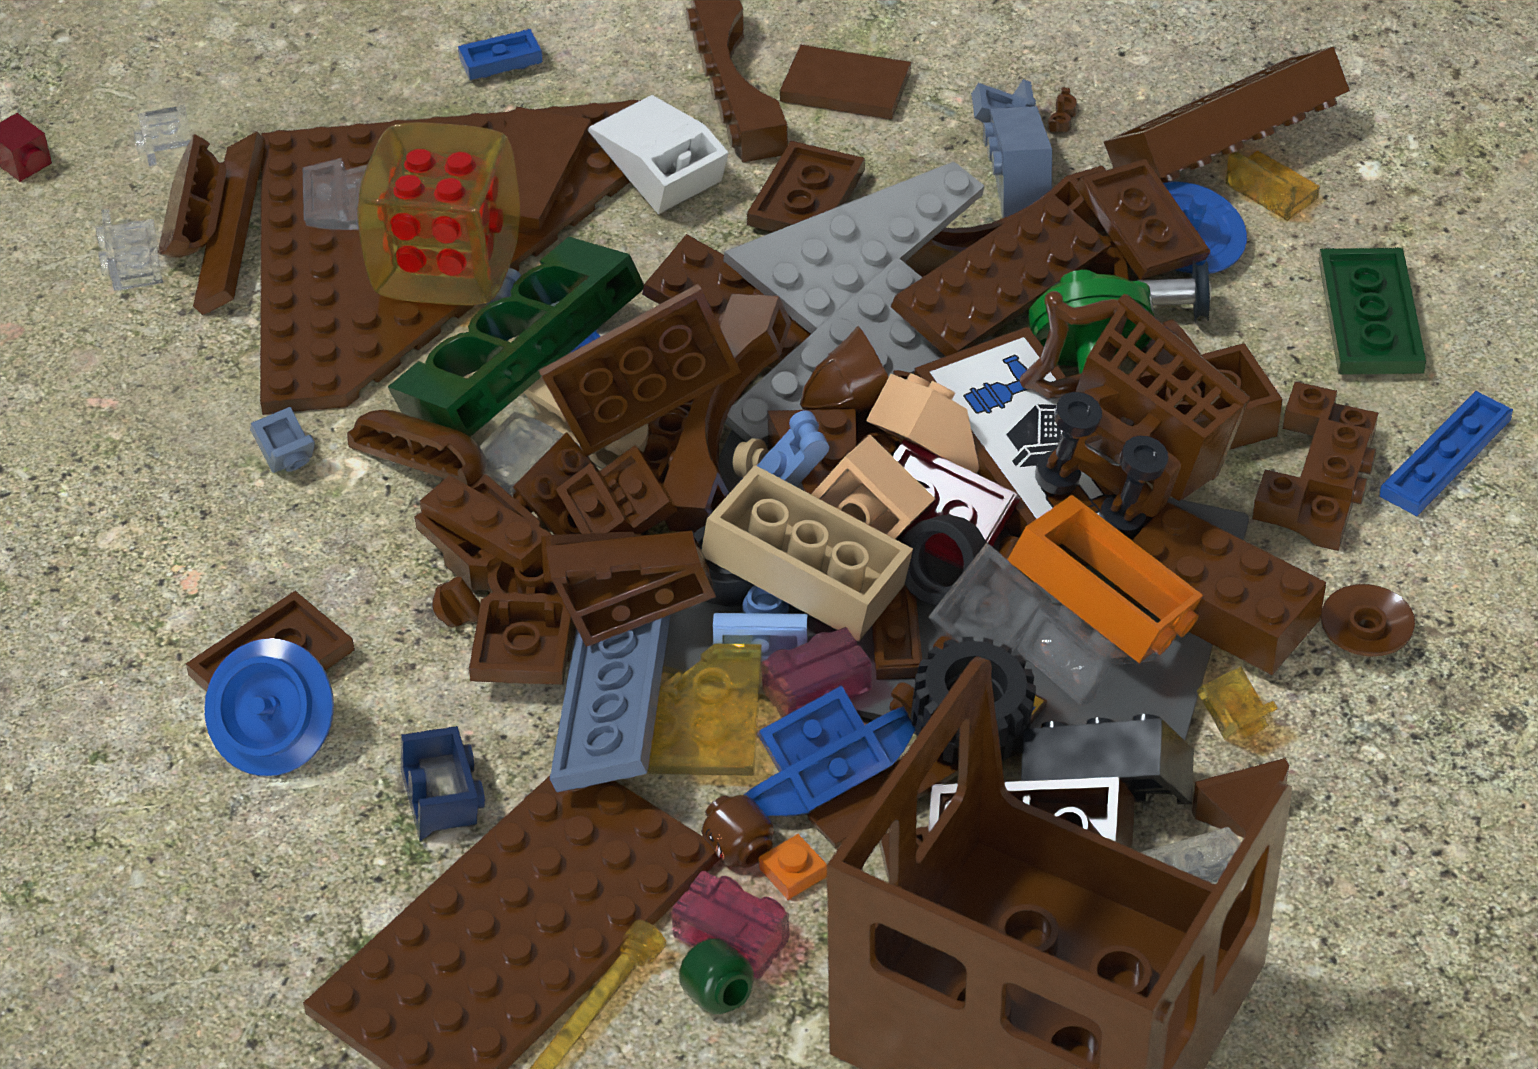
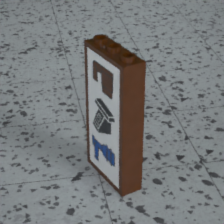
[914,326,1154,567]

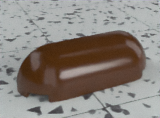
[158,134,226,258]
[347,410,487,486]

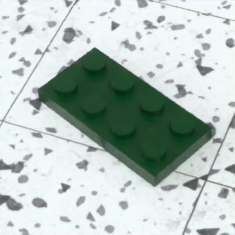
[1318,248,1426,375]

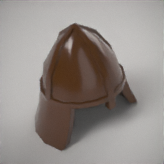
[800,326,889,415]

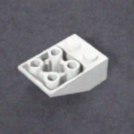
[588,95,729,214]

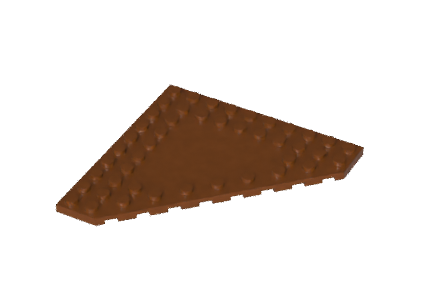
[260,99,641,415]

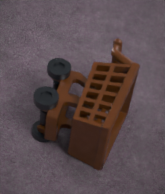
[1020,291,1250,538]

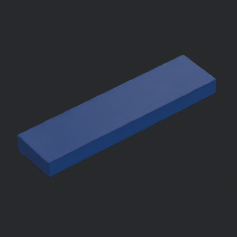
[1379,391,1513,517]

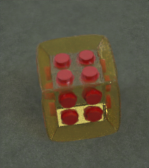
[357,122,520,305]

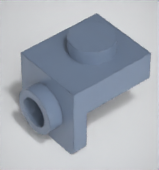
[971,79,1036,123]
[250,407,315,473]

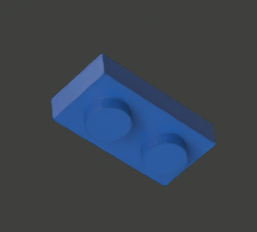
[458,29,543,80]

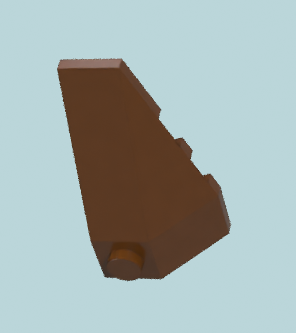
[928,777,1135,848]

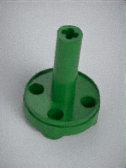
[1029,270,1155,374]

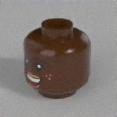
[701,795,774,868]

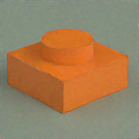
[759,834,827,900]

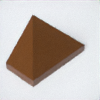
[1192,758,1289,838]

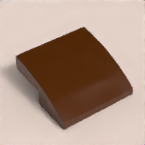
[556,445,678,534]

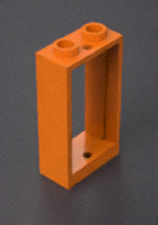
[1007,495,1203,663]

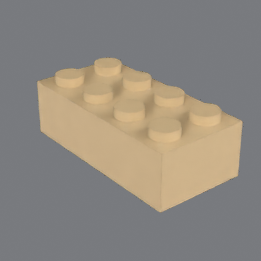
[701,465,913,641]

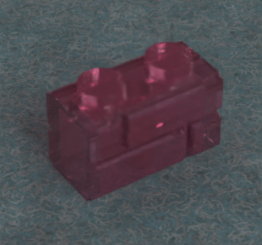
[761,627,872,718]
[671,871,790,979]

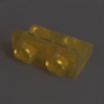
[1225,150,1320,221]

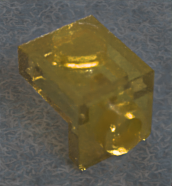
[1197,667,1278,740]

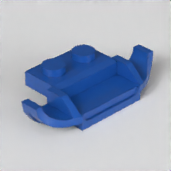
[743,685,916,817]

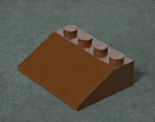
[538,284,741,457]

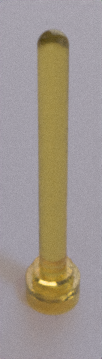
[529,920,666,1069]

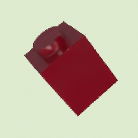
[0,113,52,182]

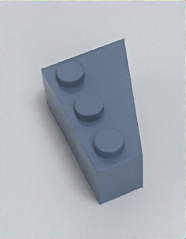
[983,106,1052,218]

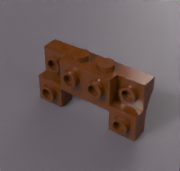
[1252,382,1379,551]

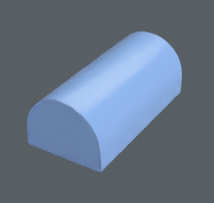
[713,613,808,662]

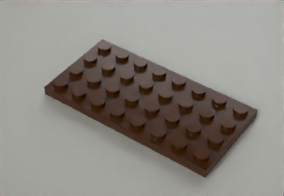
[303,776,720,1069]

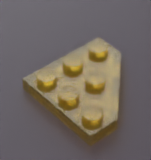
[647,643,763,776]

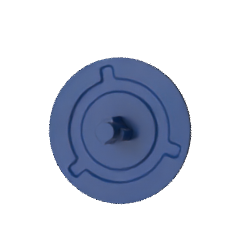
[1163,182,1247,274]
[204,639,334,776]

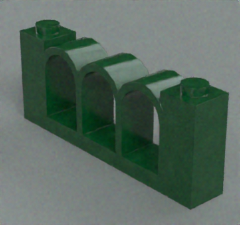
[388,236,644,437]

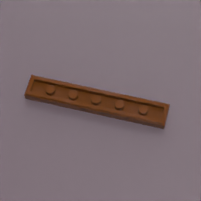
[193,131,266,315]

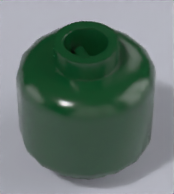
[679,938,754,1014]

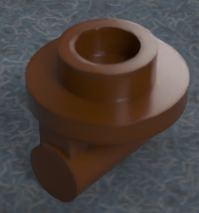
[432,576,480,628]

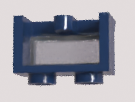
[401,726,485,841]

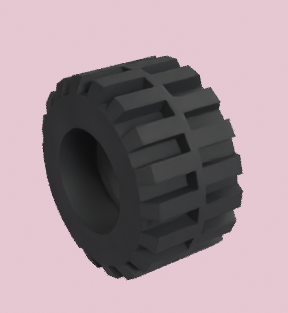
[911,636,1036,763]

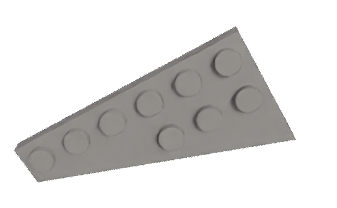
[723,162,985,334]
[725,257,992,444]

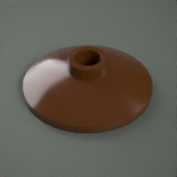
[1321,584,1415,657]

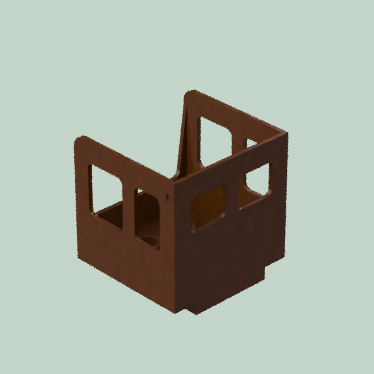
[827,657,1292,1069]

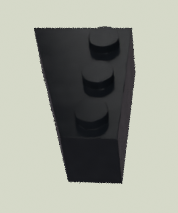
[1021,714,1194,805]

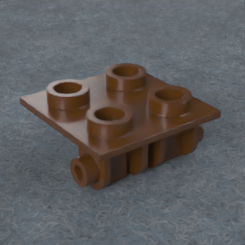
[512,432,600,535]

